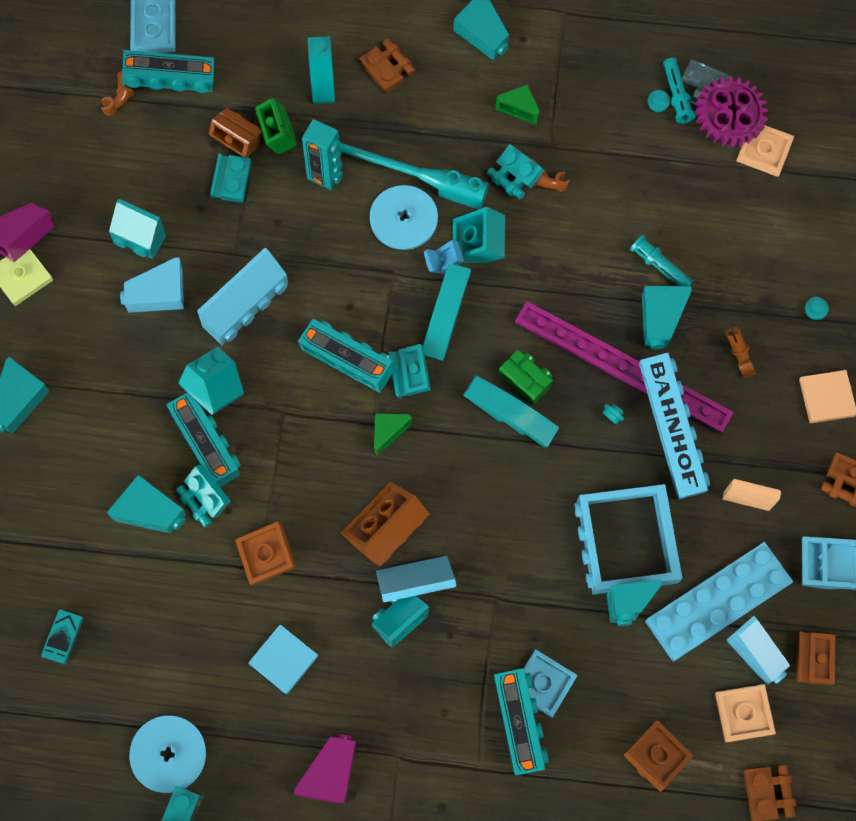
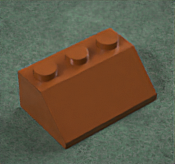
[341,482,430,566]

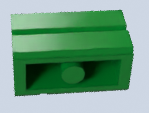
[255,98,297,154]
[498,350,553,405]

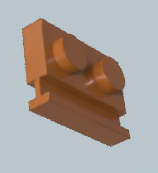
[796,632,835,685]

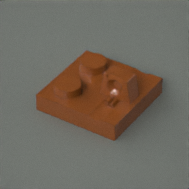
[235,521,296,586]
[624,720,694,792]

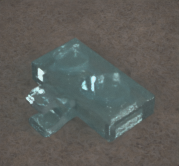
[682,59,730,104]

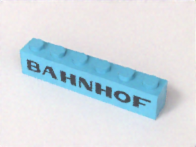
[639,353,710,500]

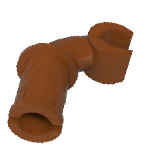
[100,71,134,116]
[531,159,570,192]
[726,327,756,378]

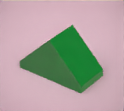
[495,85,540,125]
[374,414,412,456]

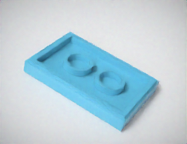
[130,0,176,53]
[376,556,456,602]

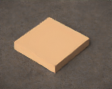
[736,125,794,177]
[799,370,856,423]
[723,479,781,511]
[715,684,776,743]

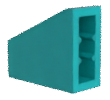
[453,0,509,61]
[308,36,335,104]
[642,286,692,349]
[0,357,50,434]
[107,475,186,533]

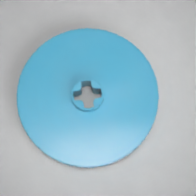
[370,185,438,250]
[129,716,206,793]

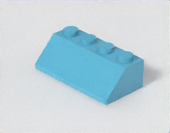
[197,248,288,345]

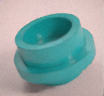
[647,90,670,112]
[805,297,829,320]
[602,403,624,425]

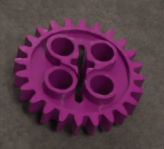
[695,76,768,148]

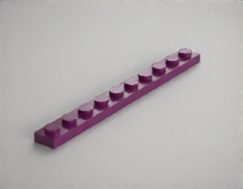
[515,301,734,434]

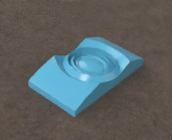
[802,537,856,590]

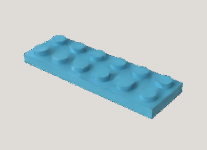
[645,542,793,662]

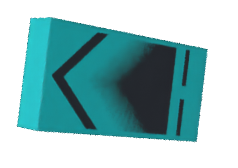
[41,609,84,665]

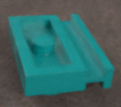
[210,154,252,203]
[388,344,431,398]

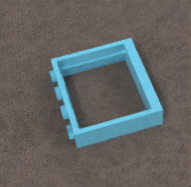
[574,484,682,595]

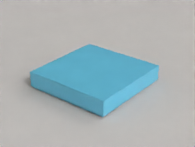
[249,625,318,695]
[524,649,578,719]

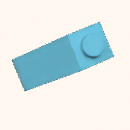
[120,257,184,313]
[727,616,790,685]

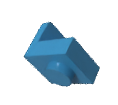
[424,240,464,274]

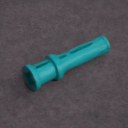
[663,58,696,123]
[630,235,693,286]

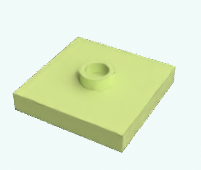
[0,249,53,306]

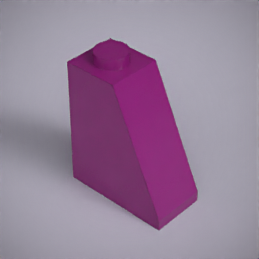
[0,203,54,262]
[294,734,356,804]

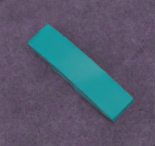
[423,263,471,362]
[463,376,559,448]

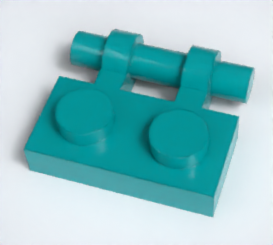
[487,144,545,199]
[176,464,230,528]

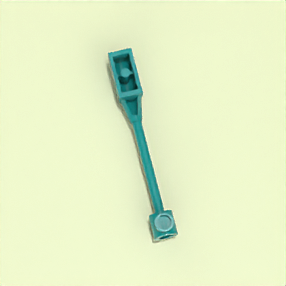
[340,143,489,209]

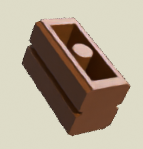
[209,108,263,158]

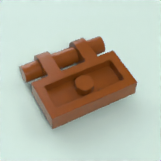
[359,38,416,94]
[820,452,856,507]
[744,765,796,821]

